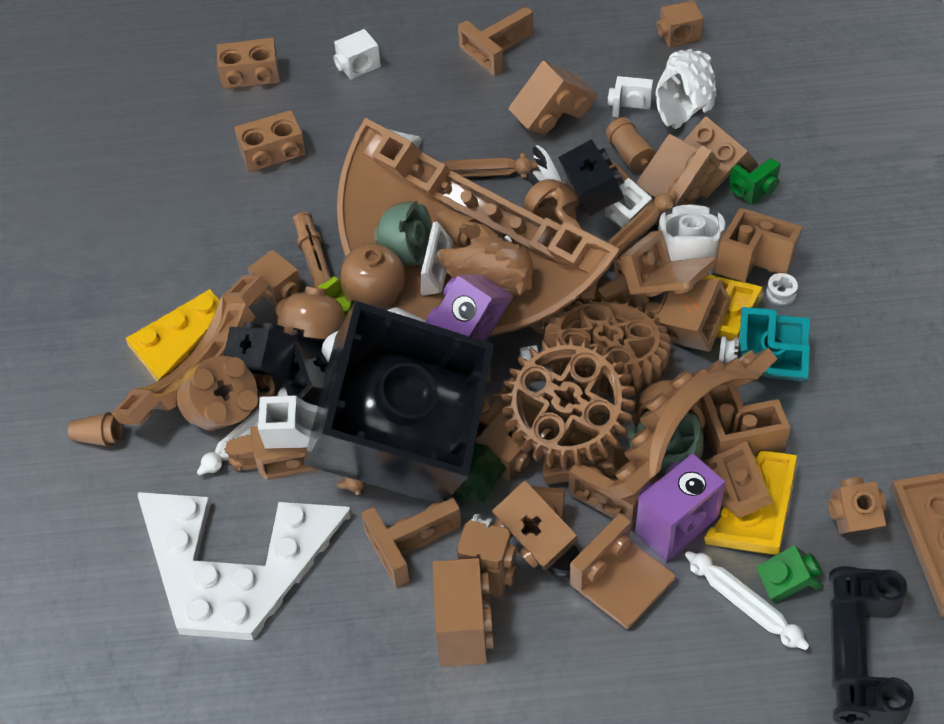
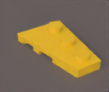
[126,289,220,381]
[704,451,798,555]

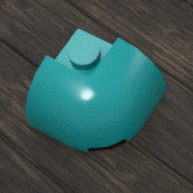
[739,307,810,382]

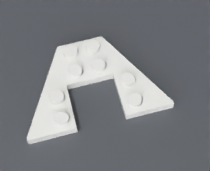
[137,492,351,640]

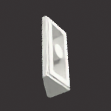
[421,221,453,296]

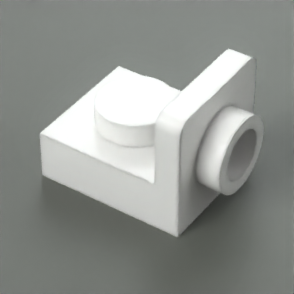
[608,76,653,118]

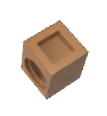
[657,0,704,47]
[248,249,302,307]

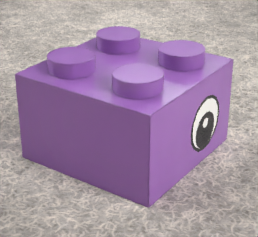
[425,274,514,341]
[635,453,725,563]

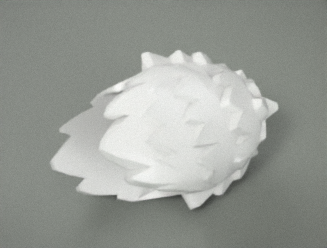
[656,49,716,129]

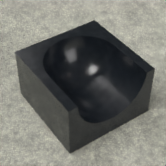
[303,300,494,503]

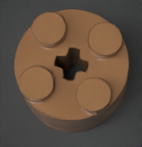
[177,356,258,431]

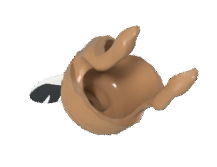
[523,145,582,229]

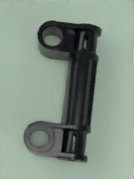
[829,566,914,724]

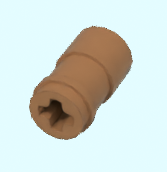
[606,117,656,173]

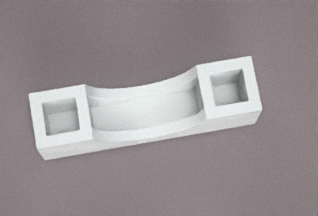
[258,396,318,449]

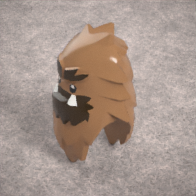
[437,221,533,297]

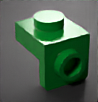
[728,158,781,205]
[756,545,823,603]

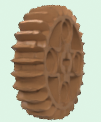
[544,298,671,398]
[501,335,636,470]

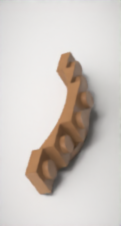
[111,275,269,425]
[608,348,777,500]

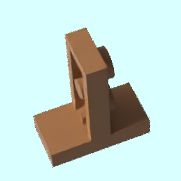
[458,6,533,76]
[361,498,462,588]

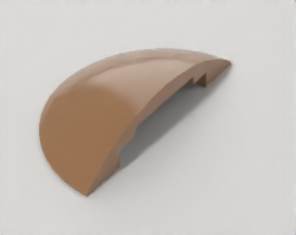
[337,118,621,336]

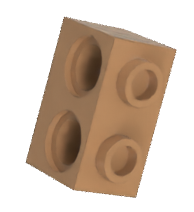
[217,38,280,89]
[234,110,306,172]

